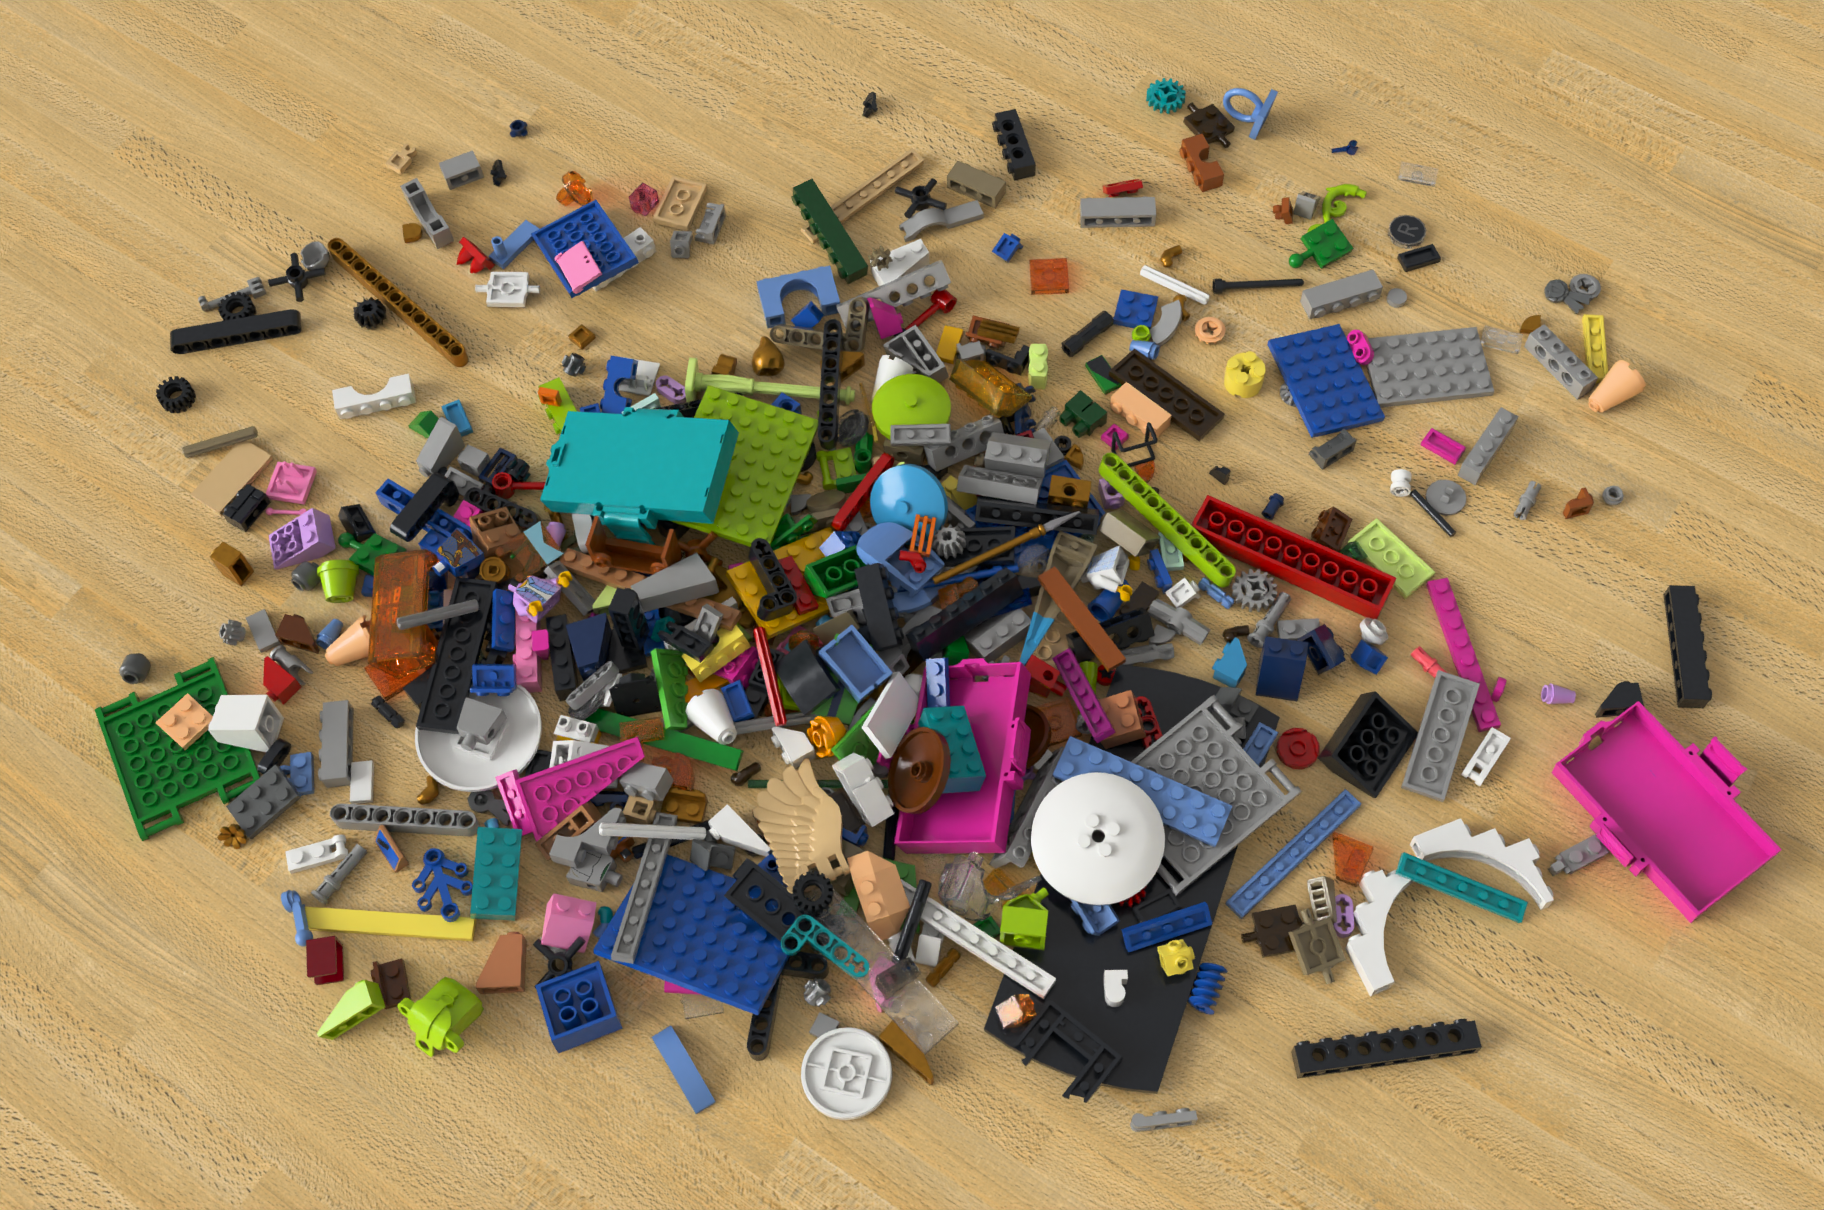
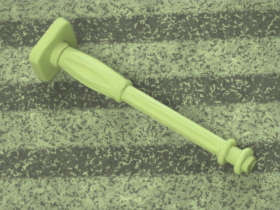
[685,358,855,405]

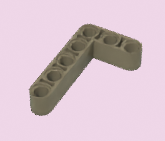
[770,297,869,352]

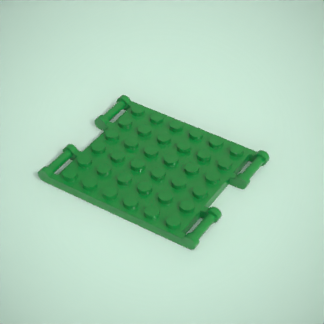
[95,657,261,841]

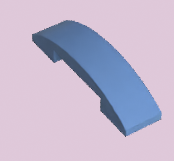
[652,1026,716,1114]

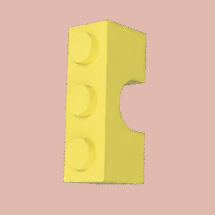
[682,625,752,682]

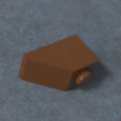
[275,614,320,654]

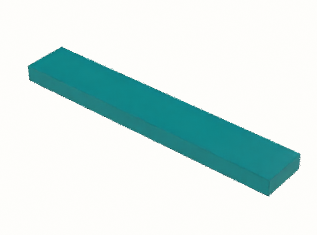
[1395,852,1528,923]

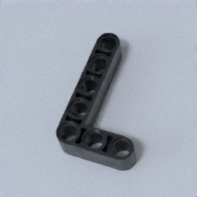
[747,951,829,1061]

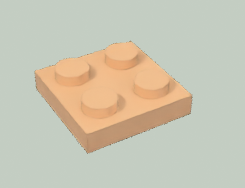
[155,693,213,750]

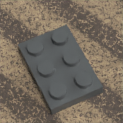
[226,765,301,839]

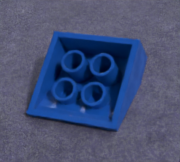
[535,961,623,1054]

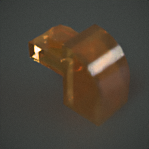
[652,752,695,791]

